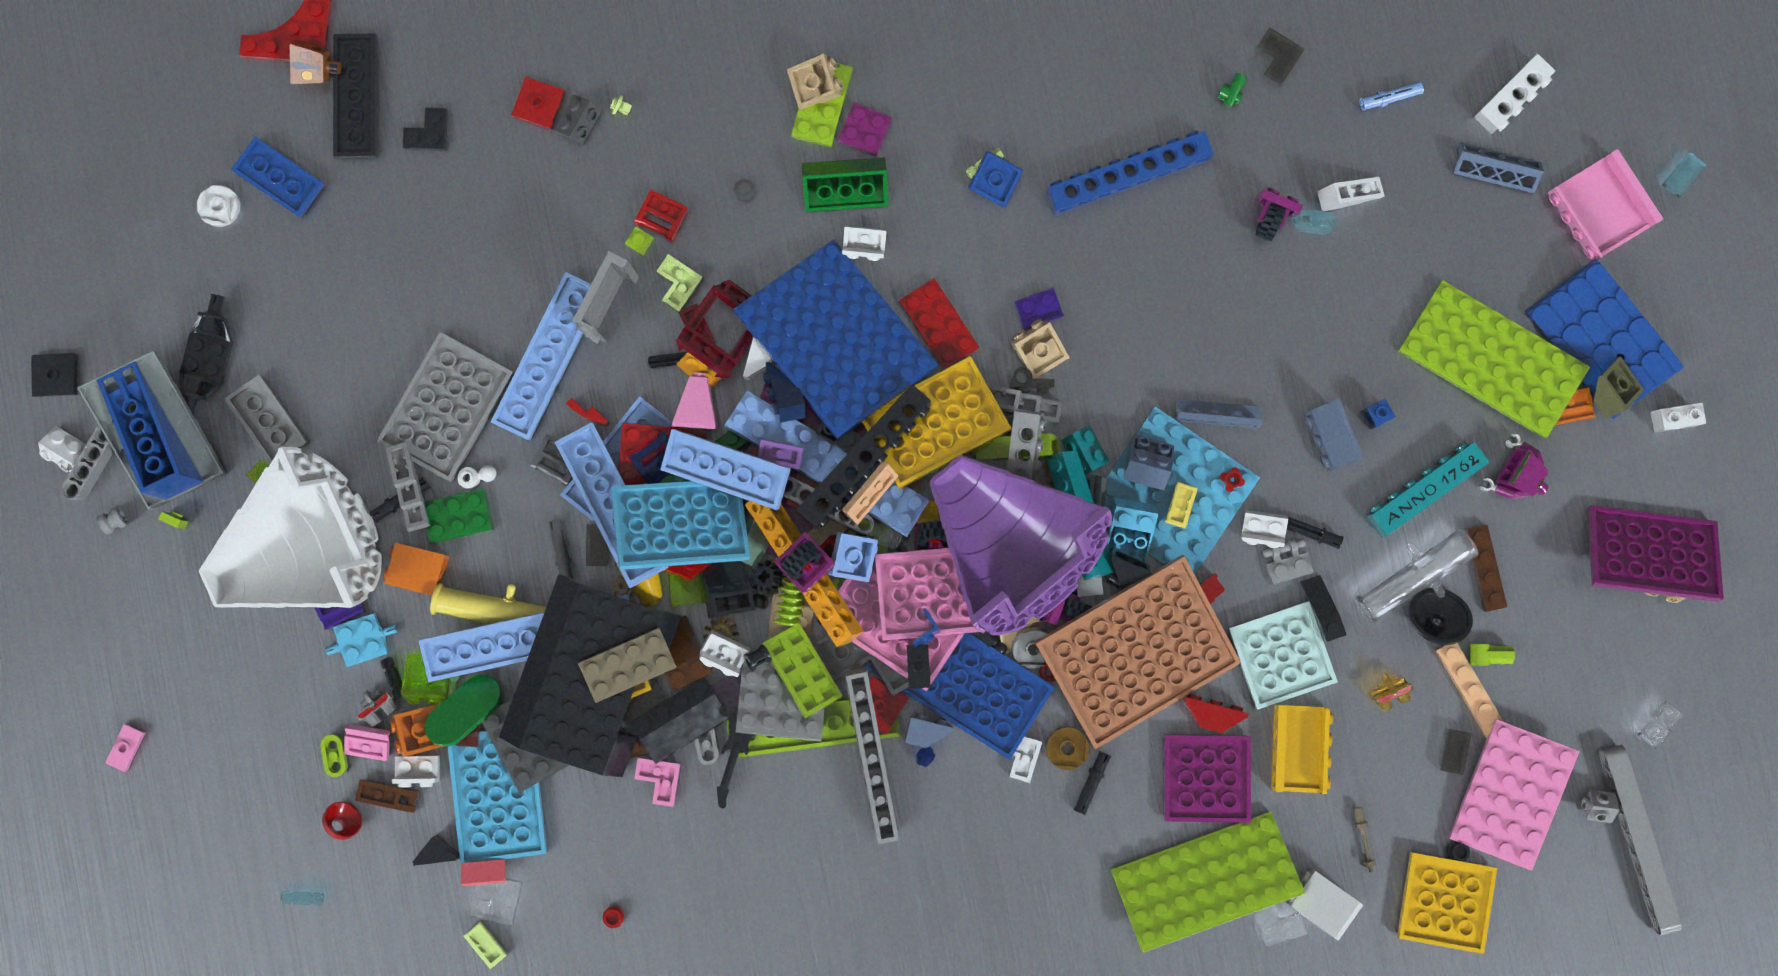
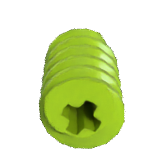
[773,578,805,626]

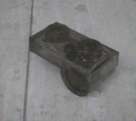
[1011,367,1055,394]

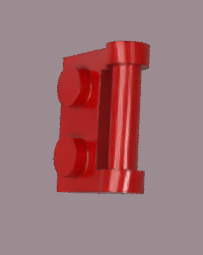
[634,189,688,242]

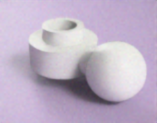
[457,465,497,488]

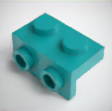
[1061,425,1109,474]

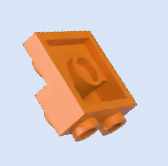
[389,704,444,757]

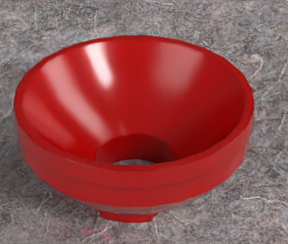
[322,802,362,840]

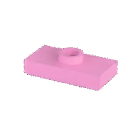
[105,724,146,772]

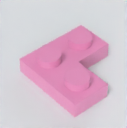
[634,757,681,807]

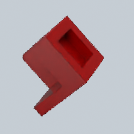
[1199,573,1225,604]

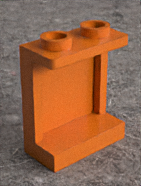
[383,543,449,596]

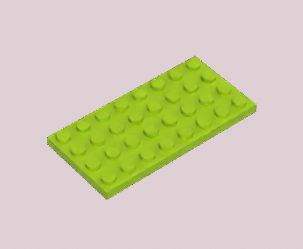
[1398,280,1590,439]
[1111,812,1305,953]

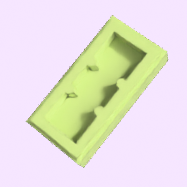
[463,921,508,969]

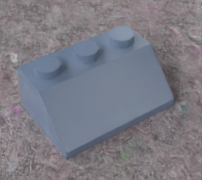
[1305,399,1363,471]

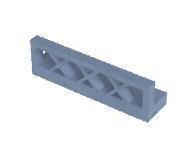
[1453,143,1544,193]
[1174,399,1263,428]

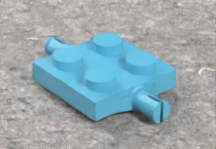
[325,613,398,667]

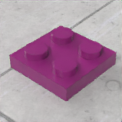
[838,102,892,157]

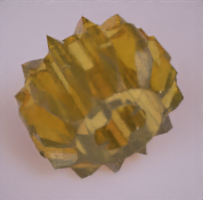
[703,617,740,642]

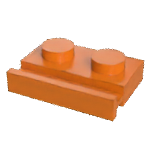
[1555,387,1596,425]

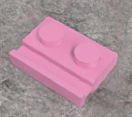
[344,724,390,761]

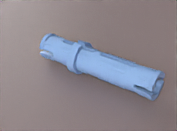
[1359,81,1424,111]

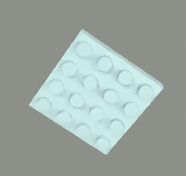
[1228,601,1338,710]

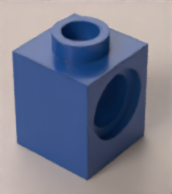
[1361,398,1396,429]

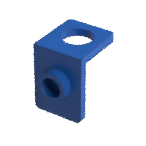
[913,608,940,647]

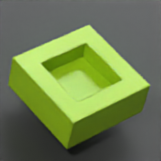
[624,226,654,256]
[158,510,189,529]

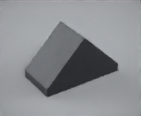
[1109,548,1152,586]
[412,835,460,866]

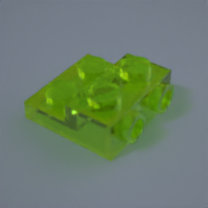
[401,653,450,705]

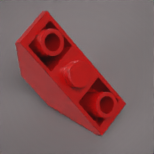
[1182,694,1249,733]

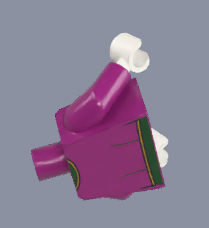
[1480,434,1549,499]

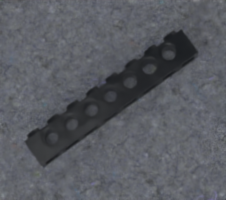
[796,384,931,530]

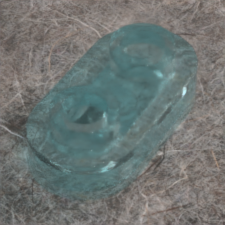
[1293,209,1336,234]

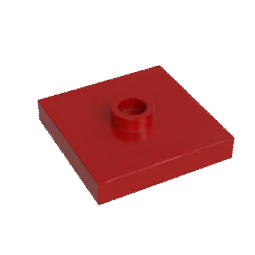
[511,77,565,130]
[850,675,909,735]

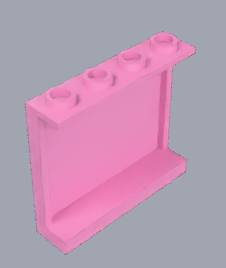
[1547,149,1663,261]

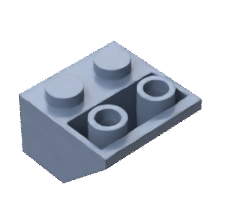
[1123,435,1175,491]
[905,713,953,748]

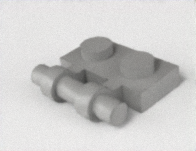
[1262,538,1314,585]

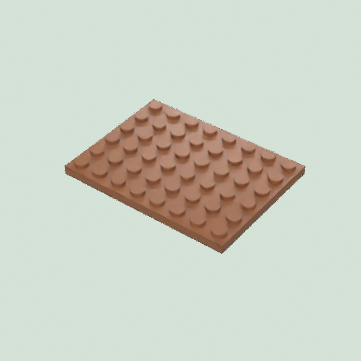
[1034,555,1241,749]

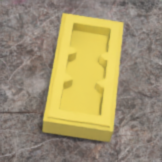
[1164,482,1198,529]

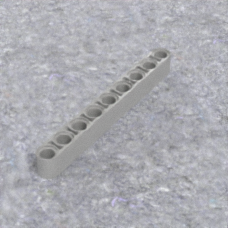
[1599,745,1682,936]

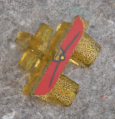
[1369,673,1414,712]

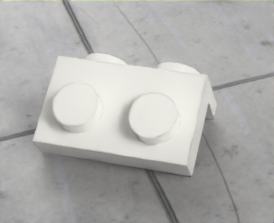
[842,225,887,261]
[38,426,86,472]
[699,630,750,677]

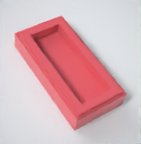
[461,859,506,886]

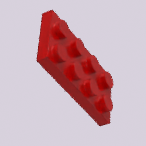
[899,278,980,369]

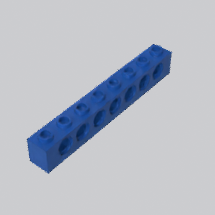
[1047,131,1214,215]

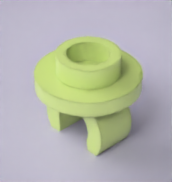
[610,94,632,115]

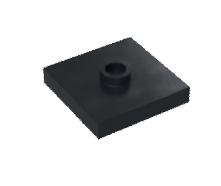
[31,353,77,397]

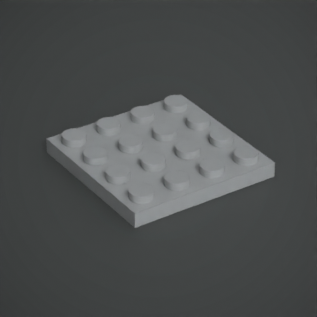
[735,647,825,742]

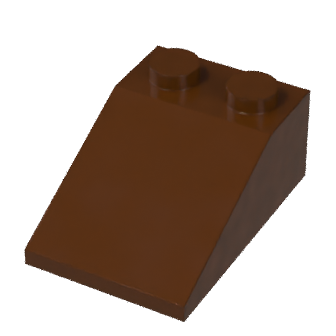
[664,615,714,692]

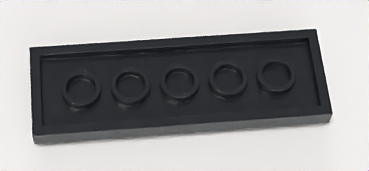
[333,33,377,159]

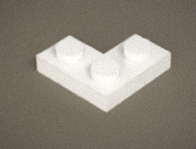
[1009,736,1042,783]

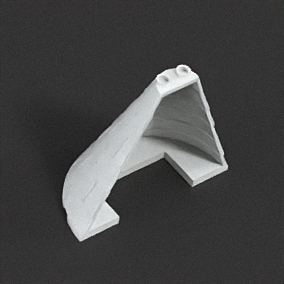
[199,447,382,608]

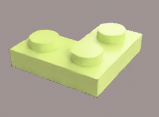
[657,254,704,312]

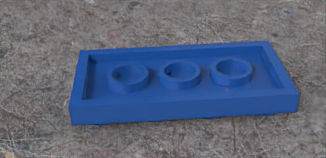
[231,136,325,218]

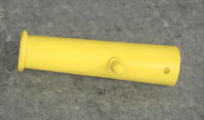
[430,583,546,625]

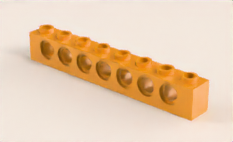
[745,501,864,647]

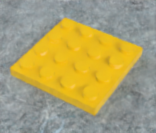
[1397,852,1497,954]

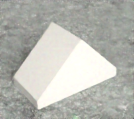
[743,337,774,380]

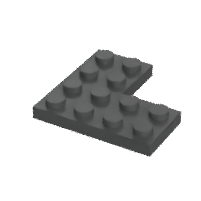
[812,635,909,696]

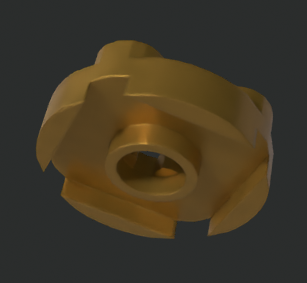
[1046,727,1089,770]

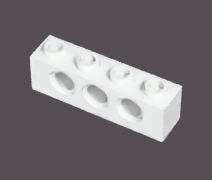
[1474,54,1555,134]

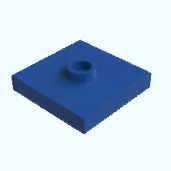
[967,151,1024,208]

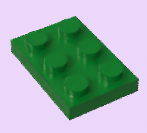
[424,489,493,544]

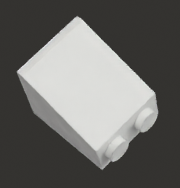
[1286,868,1363,941]

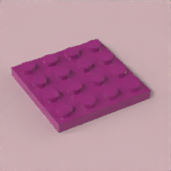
[1164,735,1251,823]

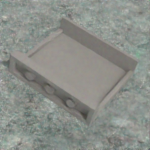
[573,251,639,344]

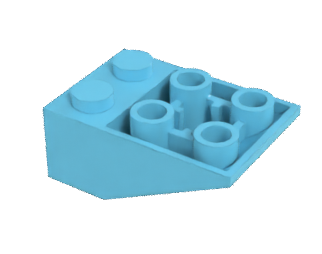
[1107,497,1158,563]

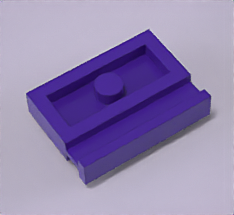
[1014,288,1064,331]
[314,603,365,630]

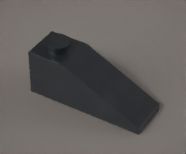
[1300,575,1347,642]

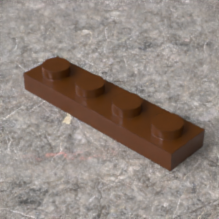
[1464,525,1507,612]

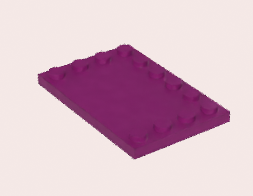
[1588,505,1724,602]

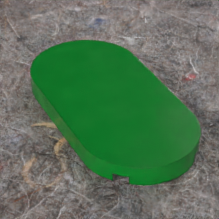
[425,675,502,747]

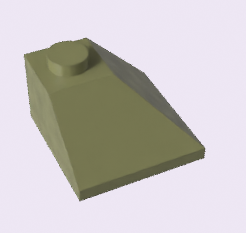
[1594,356,1644,419]

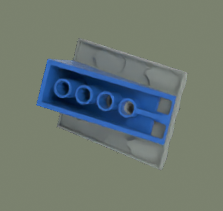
[77,351,226,510]

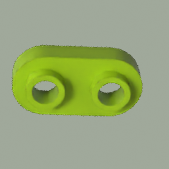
[320,734,348,777]

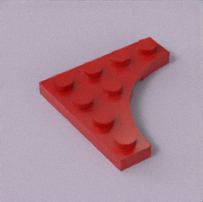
[239,0,331,62]
[618,423,707,485]

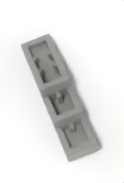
[987,385,1063,424]
[386,442,430,532]

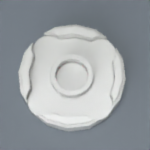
[197,185,240,227]

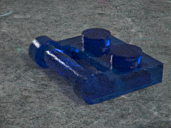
[628,431,670,484]

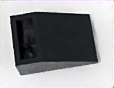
[700,561,755,619]

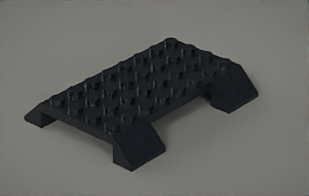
[499,574,681,777]

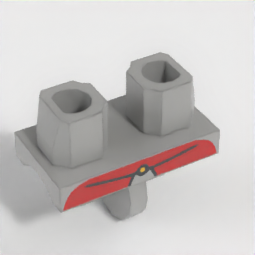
[356,690,399,728]

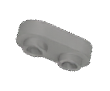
[694,729,720,765]

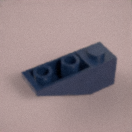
[763,362,806,423]

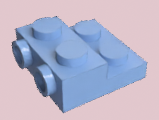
[828,532,878,582]

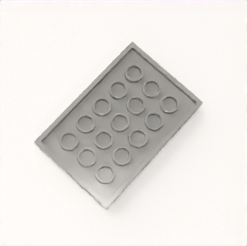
[377,332,514,483]

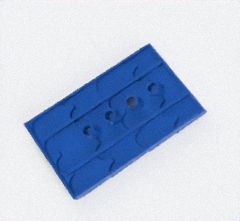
[1525,259,1684,419]

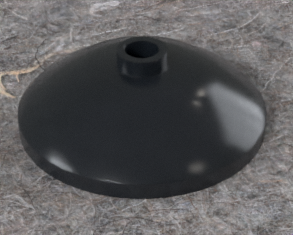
[1408,588,1473,645]

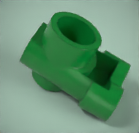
[1218,73,1247,108]

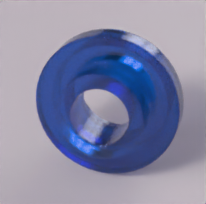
[916,747,935,767]

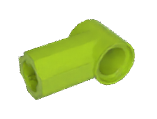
[1470,644,1515,666]

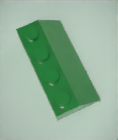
[802,157,888,212]

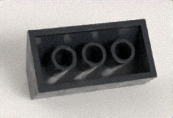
[630,677,730,764]

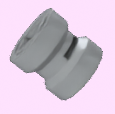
[97,506,129,535]

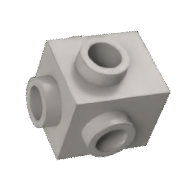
[1581,789,1620,823]

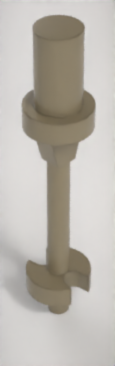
[1354,807,1376,872]

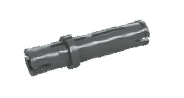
[548,519,573,579]

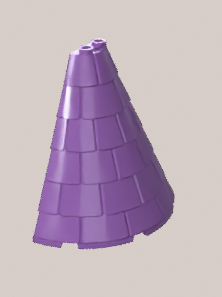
[930,455,1112,635]

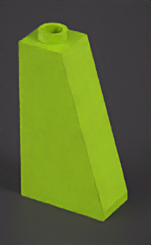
[973,433,1059,461]

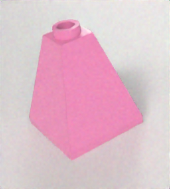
[672,373,719,430]

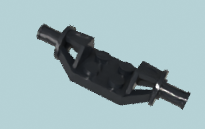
[179,294,233,416]

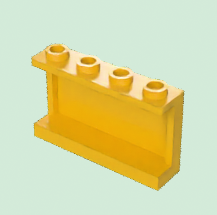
[1271,704,1333,794]

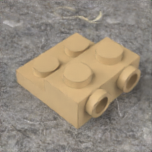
[787,54,843,110]
[1010,319,1070,379]

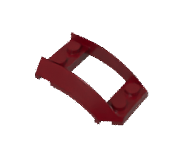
[676,280,753,378]

